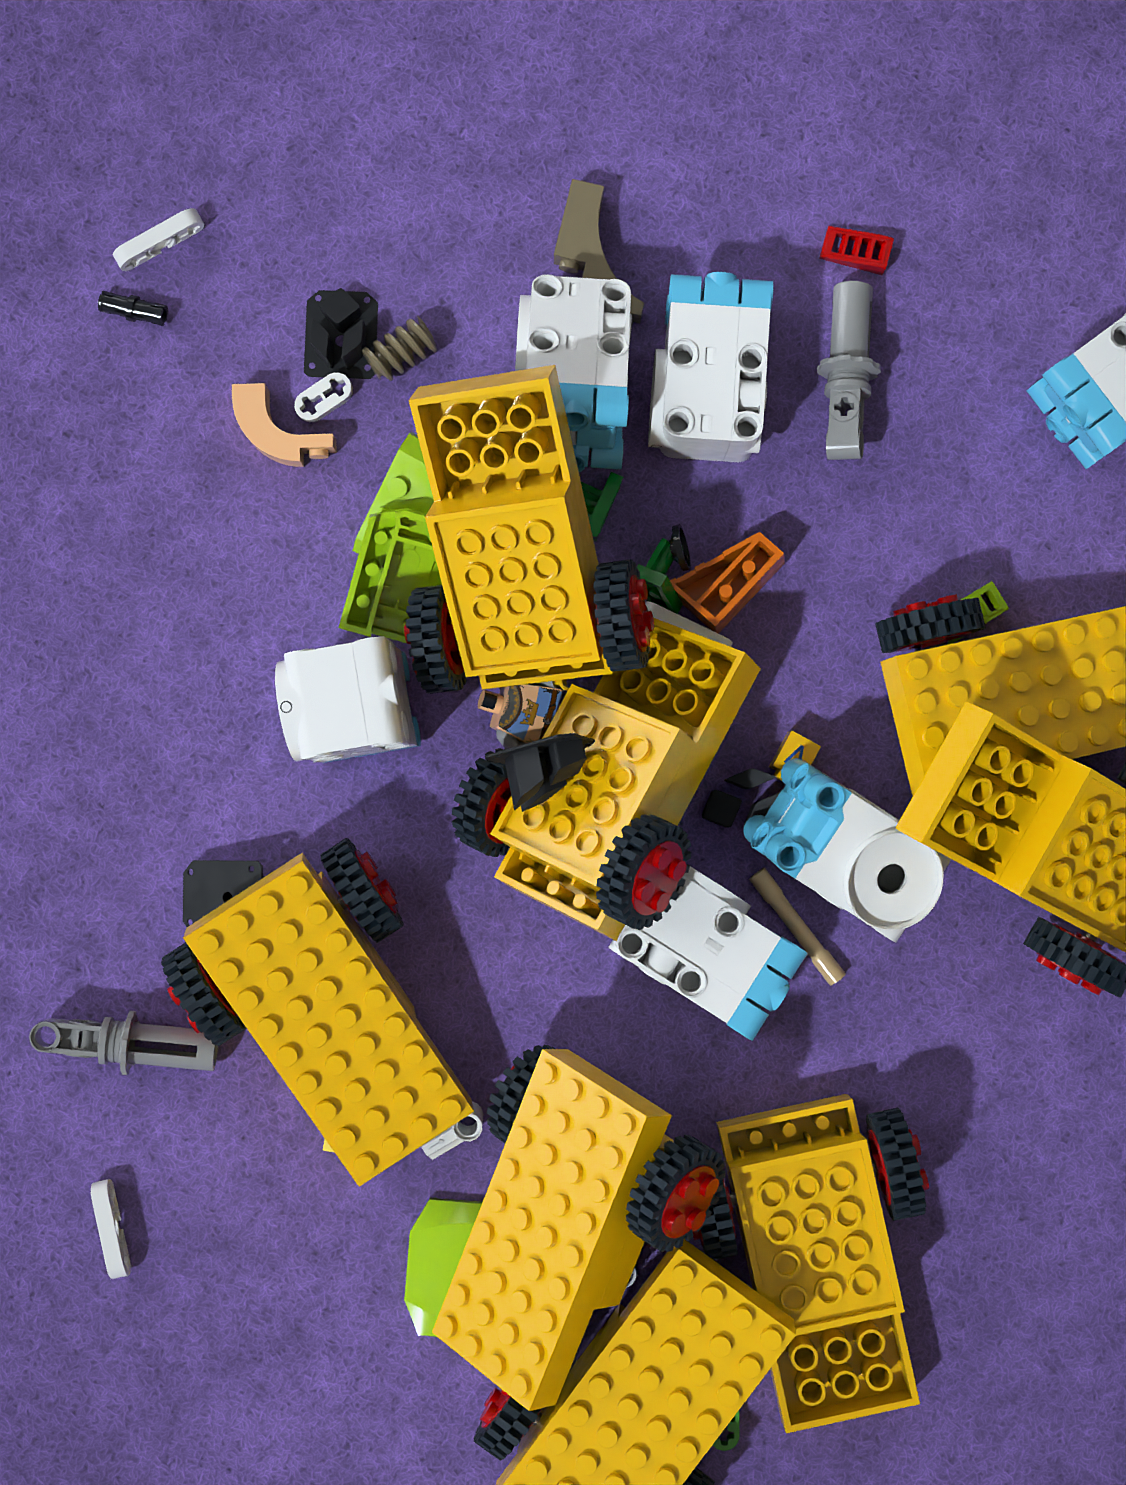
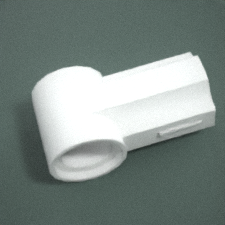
[421,1101,483,1160]

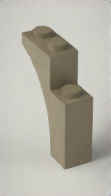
[554,179,644,326]

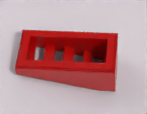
[819,226,894,275]

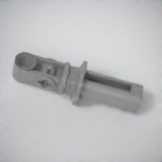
[817,281,881,460]
[29,1011,218,1075]

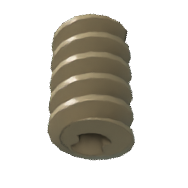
[362,315,437,381]

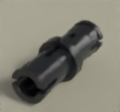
[98,291,168,326]

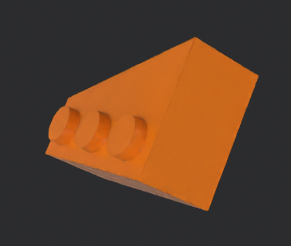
[670,532,785,634]

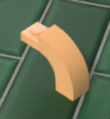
[232,383,337,467]

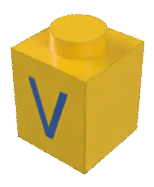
[769,730,821,781]

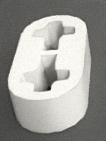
[295,373,353,422]

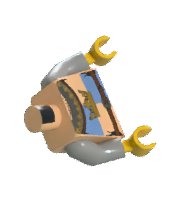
[478,679,569,749]

